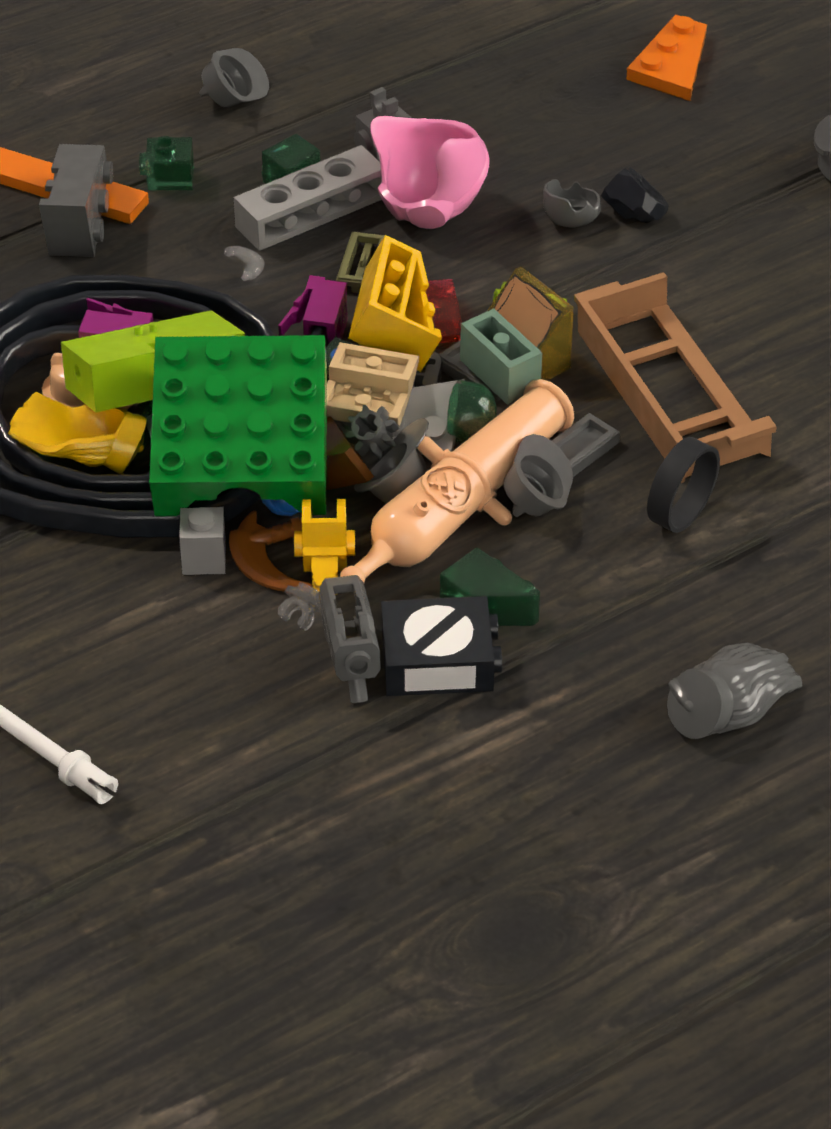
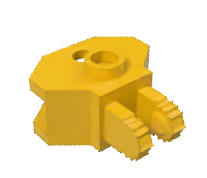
[294,499,355,599]

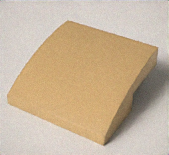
[327,342,419,431]

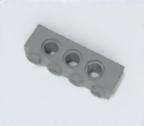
[234,145,382,251]

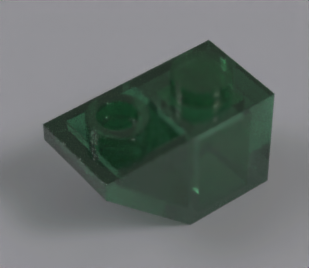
[440,547,540,626]

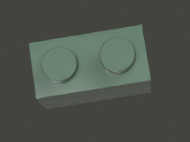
[460,308,542,405]

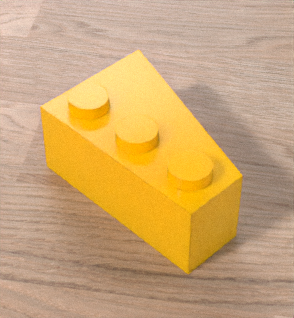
[348,235,442,372]

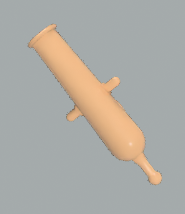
[340,379,574,583]

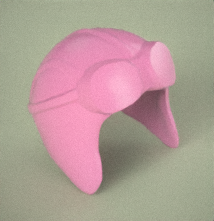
[370,116,490,229]

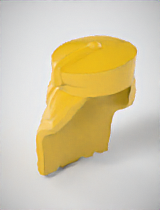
[8,392,147,474]

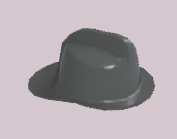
[199,48,269,108]
[354,418,429,505]
[503,434,573,517]

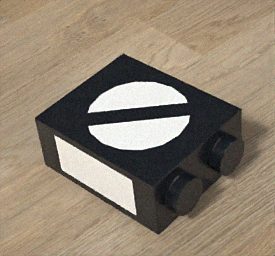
[381,596,502,696]

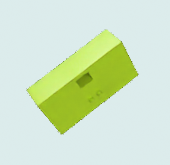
[61,310,245,412]

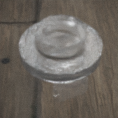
[278,582,322,631]

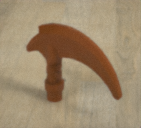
[229,511,312,592]

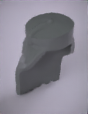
[667,643,802,739]

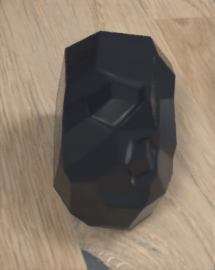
[601,168,669,223]

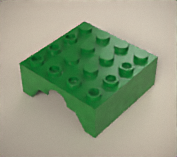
[149,335,327,517]

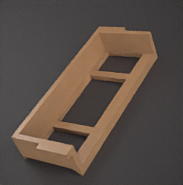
[574,272,776,483]

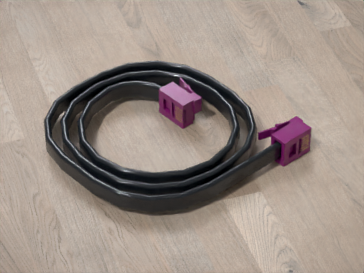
[0,275,348,538]

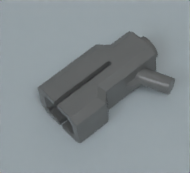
[320,575,381,703]

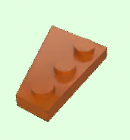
[626,14,707,101]

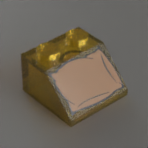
[487,267,574,381]

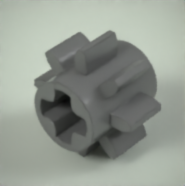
[345,405,400,459]

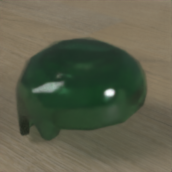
[447,380,497,443]

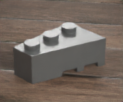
[39,144,113,257]

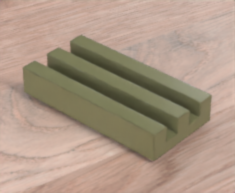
[336,232,385,293]

